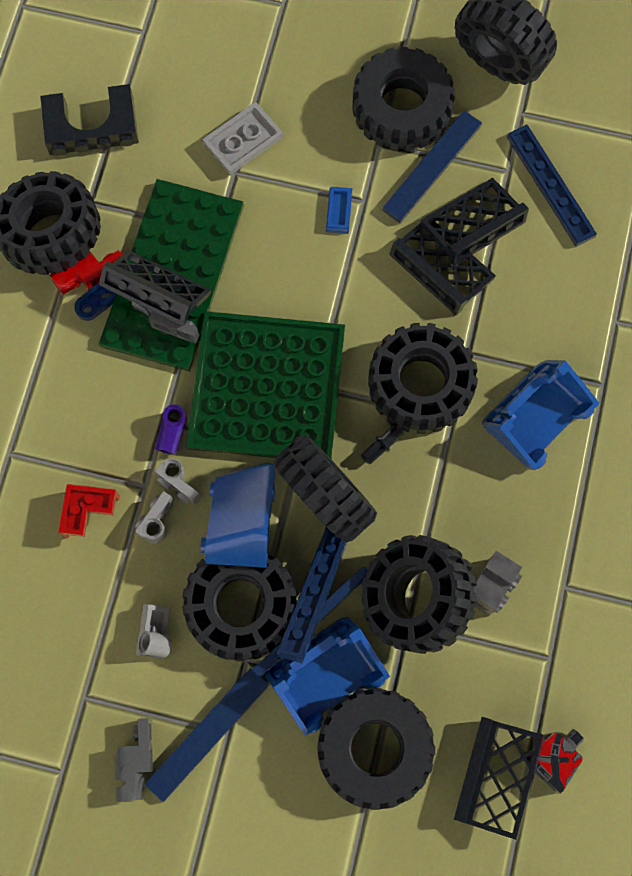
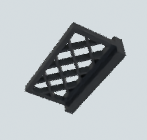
[420,178,529,266]
[389,221,496,316]
[99,250,211,326]
[454,717,545,841]

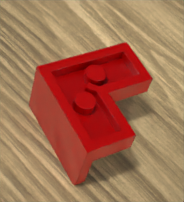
[58,484,120,538]

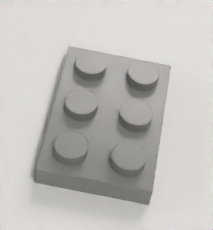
[202,102,284,176]

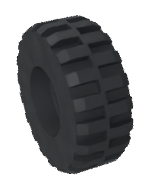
[454,0,557,85]
[352,47,455,151]
[0,171,101,275]
[368,323,478,434]
[274,435,377,543]
[361,535,478,654]
[182,552,297,662]
[317,688,435,810]

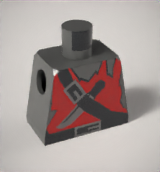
[521,729,584,794]

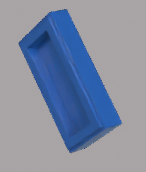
[326,187,352,233]

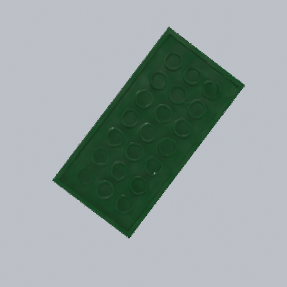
[99,179,244,372]

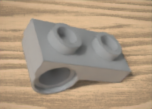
[155,458,201,505]
[135,491,174,544]
[136,604,172,659]

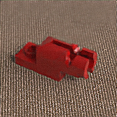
[49,250,123,295]

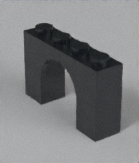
[40,84,139,156]

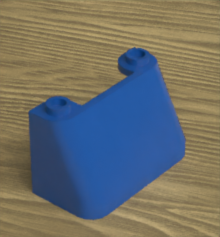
[482,360,600,470]
[201,463,275,568]
[265,617,390,736]

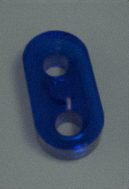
[74,283,117,321]

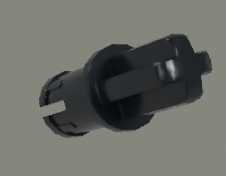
[361,424,404,465]

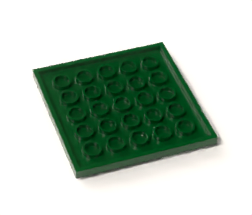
[186,311,345,459]

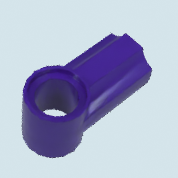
[155,404,187,455]

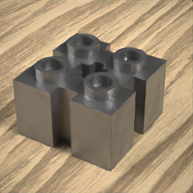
[474,551,522,616]

